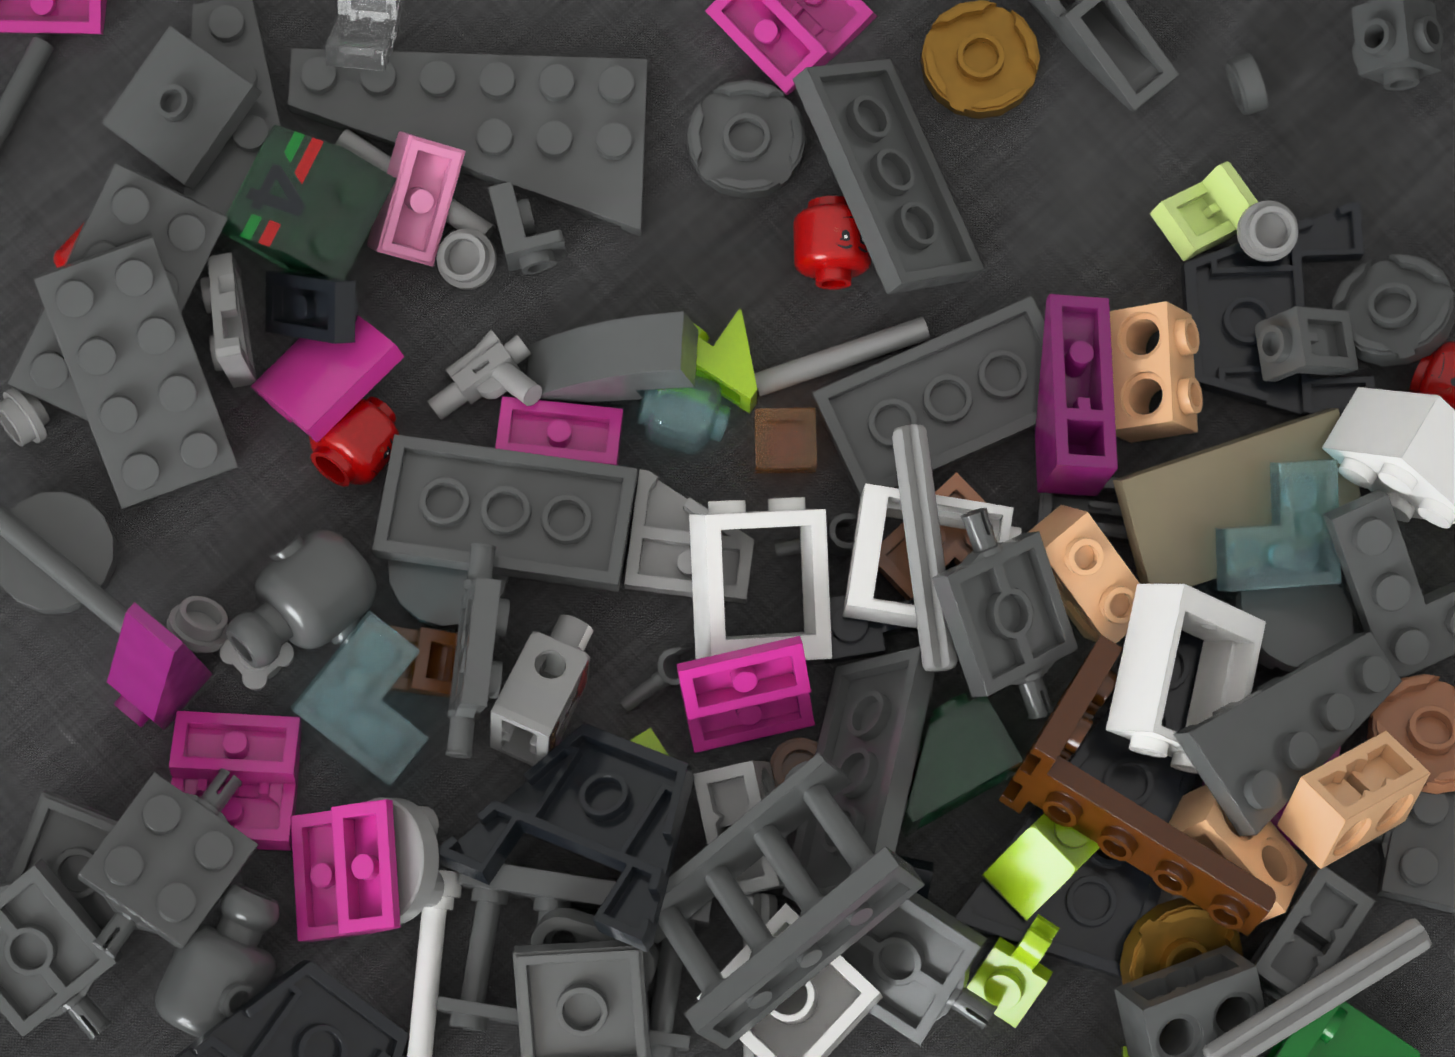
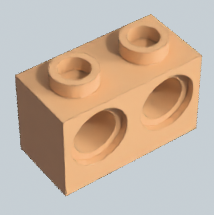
[1110,301,1203,443]
[1027,505,1140,643]
[1277,731,1431,869]
[1169,785,1308,933]

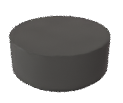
[1225,52,1268,116]

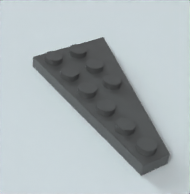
[288,48,648,237]

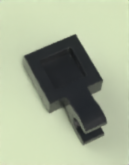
[824,591,918,664]

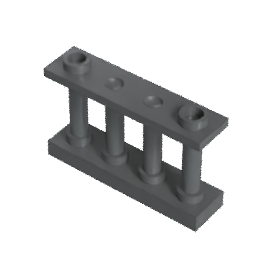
[654,753,925,1050]
[436,864,713,1057]

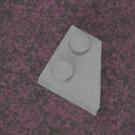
[201,252,257,388]
[624,469,754,604]

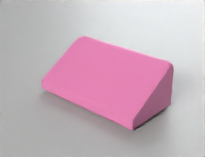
[367,131,466,267]

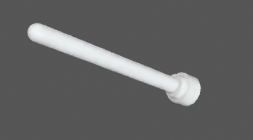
[407,870,462,1057]

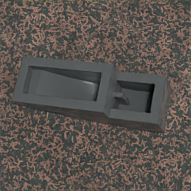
[1027,0,1180,112]
[527,311,698,403]

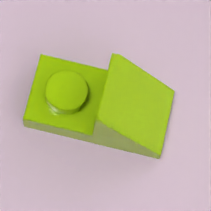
[693,309,757,414]
[982,813,1099,921]

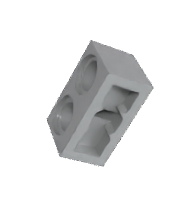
[693,760,787,895]

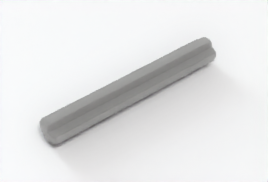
[892,424,958,672]
[1202,919,1432,1057]

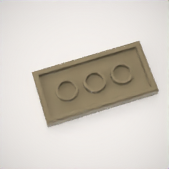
[1113,408,1361,587]

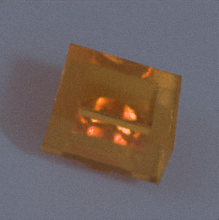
[754,408,817,474]

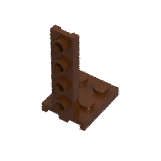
[998,635,1276,937]

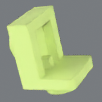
[1150,161,1258,262]

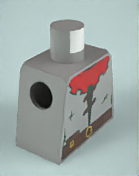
[490,614,593,766]

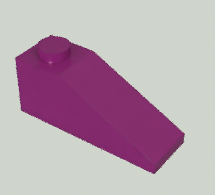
[1035,294,1118,496]
[107,602,213,730]

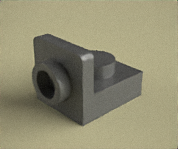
[488,181,567,274]
[1255,306,1359,382]

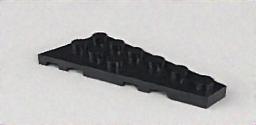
[955,630,1204,980]

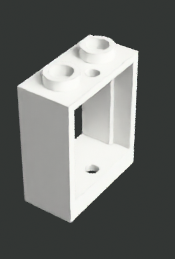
[842,483,1021,629]
[689,497,832,660]
[1106,584,1266,774]

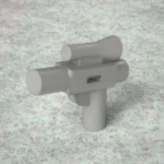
[427,329,542,421]

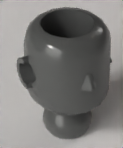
[226,529,377,668]
[155,883,280,1038]

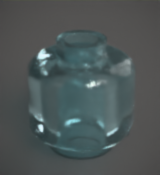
[636,375,731,456]

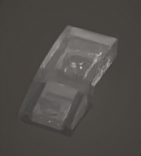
[325,0,404,71]

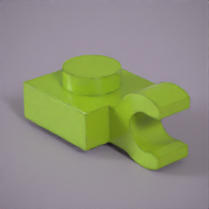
[966,914,1060,1028]

